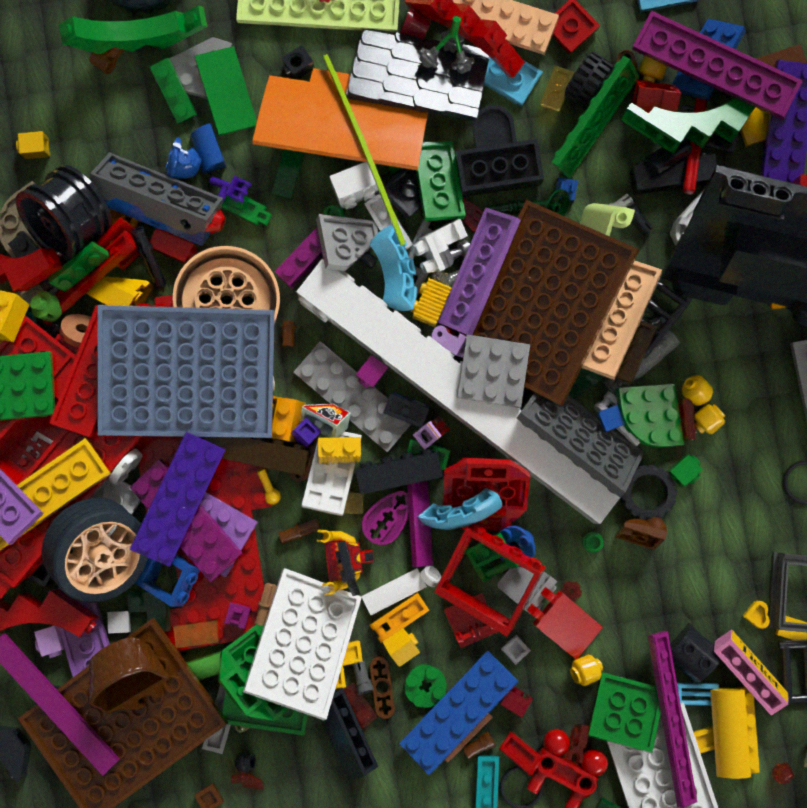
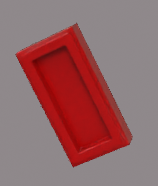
[499,732,544,776]

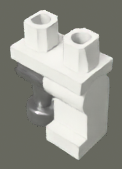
[412,219,470,273]

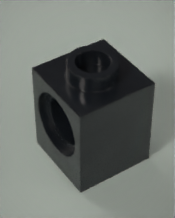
[282,45,315,80]

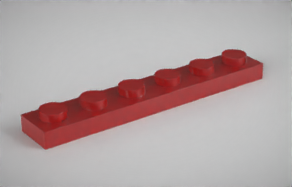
[43,230,136,325]

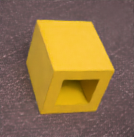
[16,131,50,159]
[383,628,420,667]

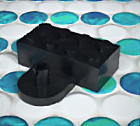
[455,105,544,197]

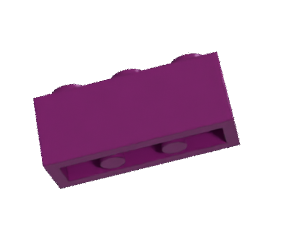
[275,227,323,290]

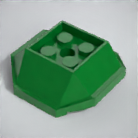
[218,625,290,722]

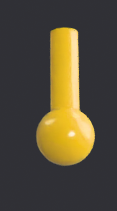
[257,468,281,505]

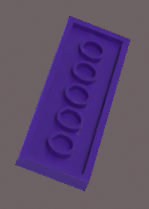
[761,60,807,183]
[130,431,225,567]

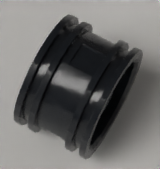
[15,165,112,261]

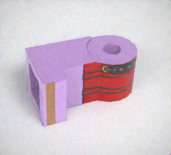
[432,326,467,358]
[413,416,450,450]

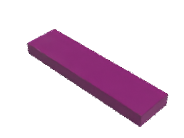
[407,482,433,567]

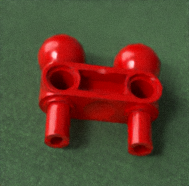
[527,729,608,808]

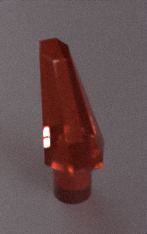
[231,772,264,790]

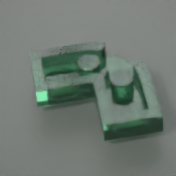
[127,590,171,632]

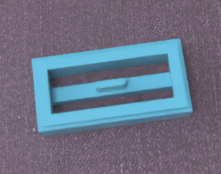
[677,682,719,706]

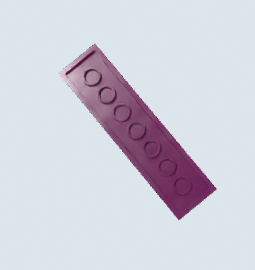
[632,11,803,120]

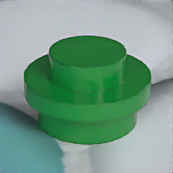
[582,532,604,553]

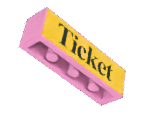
[714,629,788,715]

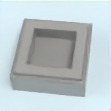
[501,635,531,665]

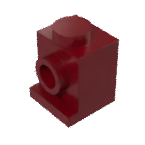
[499,686,533,717]

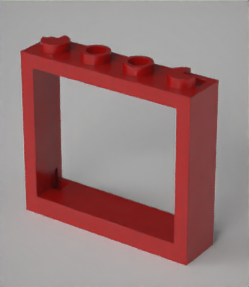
[434,524,546,637]

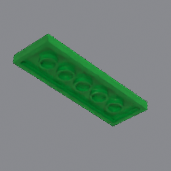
[552,56,639,179]

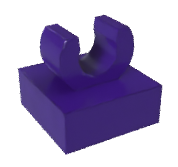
[291,418,322,447]

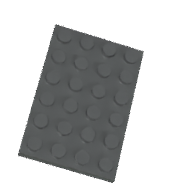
[517,392,644,498]

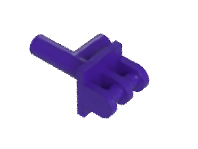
[210,175,252,203]

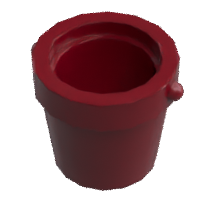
[400,8,431,39]

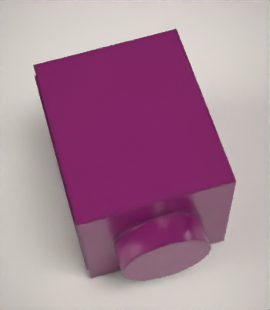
[356,355,388,389]

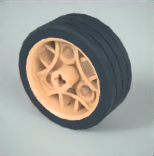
[42,498,148,603]

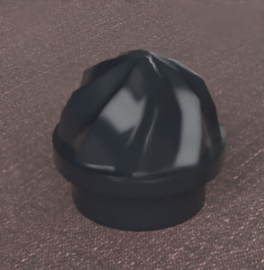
[234,751,256,773]

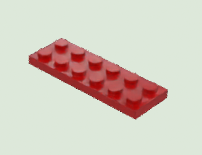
[49,305,98,438]

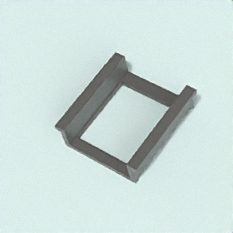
[768,552,807,633]

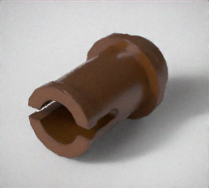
[280,321,297,347]

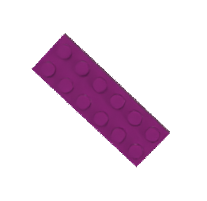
[130,459,242,582]

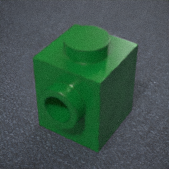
[666,454,703,487]

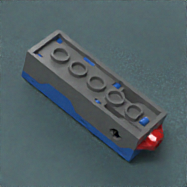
[90,152,226,246]

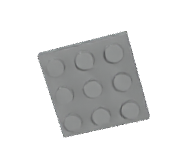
[457,335,530,408]

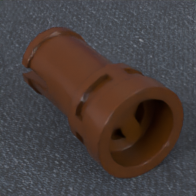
[463,731,496,760]

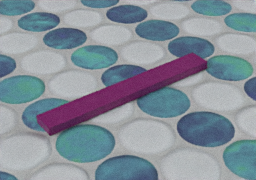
[648,631,697,808]
[0,633,120,776]

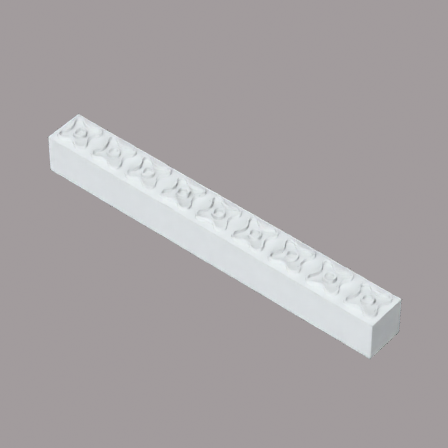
[296,259,620,524]

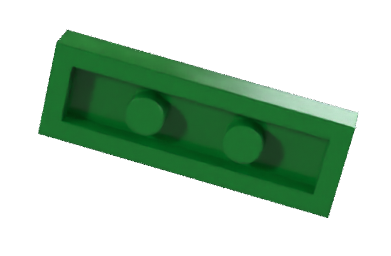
[150,58,197,124]
[48,241,109,292]

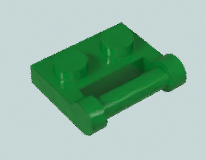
[465,533,519,582]

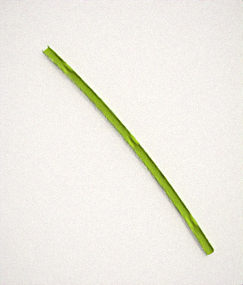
[323,54,405,246]

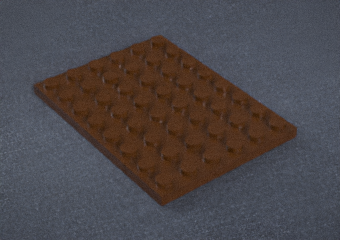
[462,200,640,406]
[18,618,229,808]

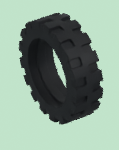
[620,465,677,520]

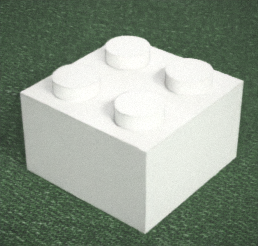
[329,162,378,209]

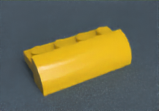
[710,686,760,779]

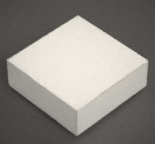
[107,611,131,634]

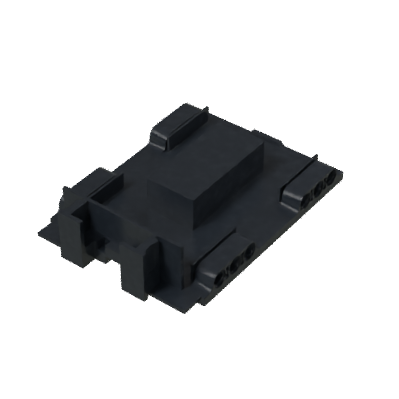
[662,165,807,326]

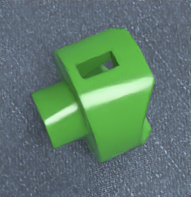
[30,291,62,322]

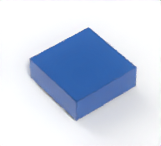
[597,405,625,433]

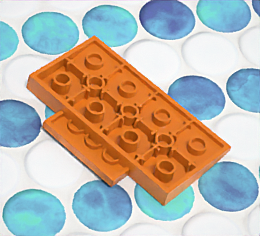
[253,68,428,170]

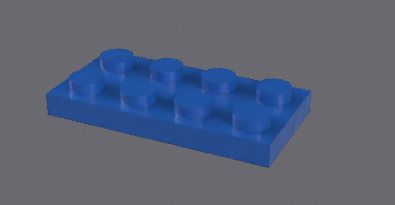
[672,19,746,101]

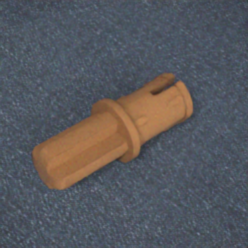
[255,583,277,625]

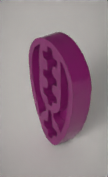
[362,491,409,545]

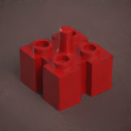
[630,79,681,114]

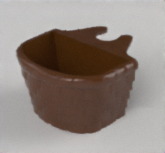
[88,637,168,713]

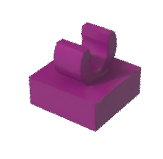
[224,602,251,629]

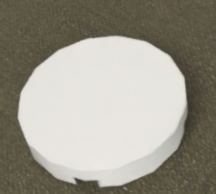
[109,449,142,486]

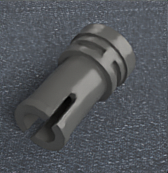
[352,661,374,695]

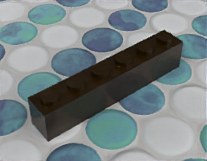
[180,436,310,476]

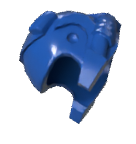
[166,137,201,179]

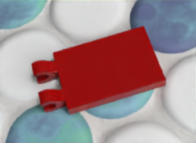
[527,587,603,660]

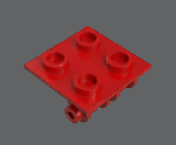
[444,593,498,648]

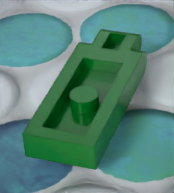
[222,196,272,226]

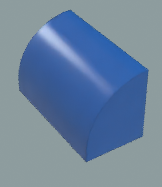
[190,123,226,175]

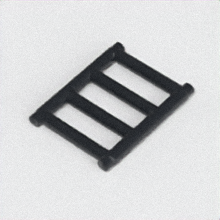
[641,281,692,359]
[778,640,807,704]

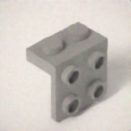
[497,567,557,615]

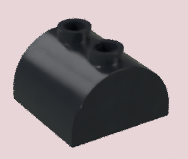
[670,623,721,684]

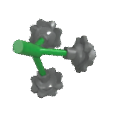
[419,16,475,74]

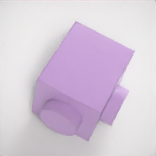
[34,626,64,658]

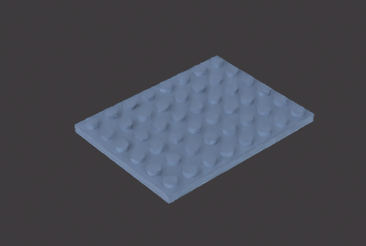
[98,305,274,438]

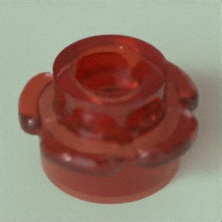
[561,581,582,601]

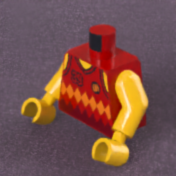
[317,529,374,595]

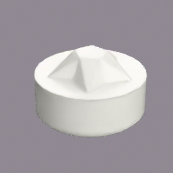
[420,566,441,587]

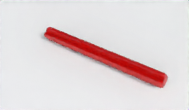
[683,98,708,195]

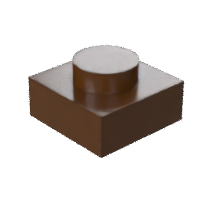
[194,782,224,808]

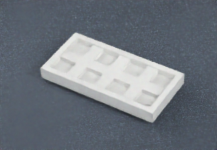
[302,431,362,516]

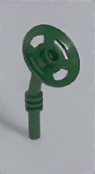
[485,189,569,217]

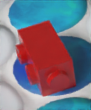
[149,228,198,264]

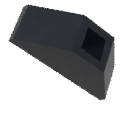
[0,726,31,782]

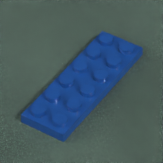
[399,651,519,775]

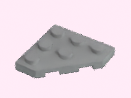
[155,37,233,99]
[316,214,378,271]

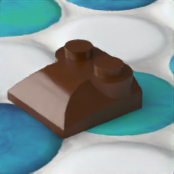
[614,517,667,550]

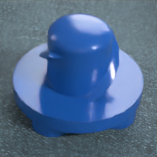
[499,526,536,567]

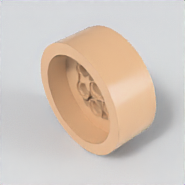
[173,246,280,325]

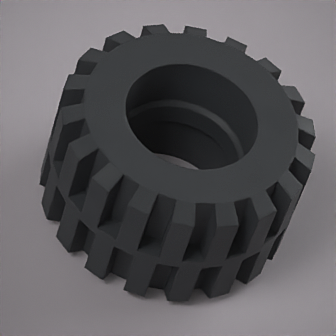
[564,51,614,109]

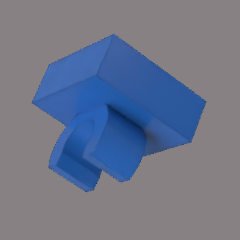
[555,177,578,202]

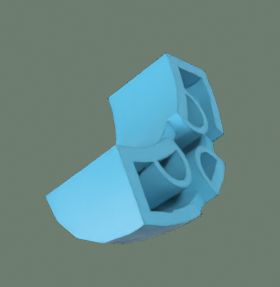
[369,224,417,311]
[418,488,502,530]

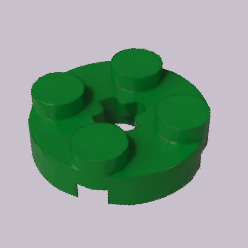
[405,664,447,708]

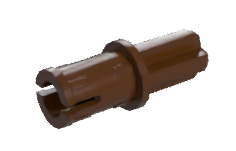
[278,519,321,545]

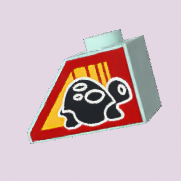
[300,404,350,438]

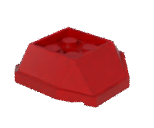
[443,458,530,531]

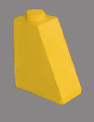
[86,276,154,306]

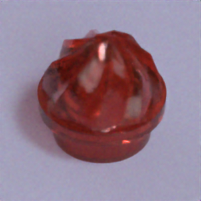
[772,762,795,784]

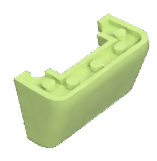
[580,203,635,236]

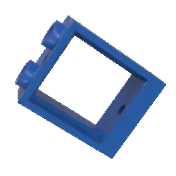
[135,553,200,607]

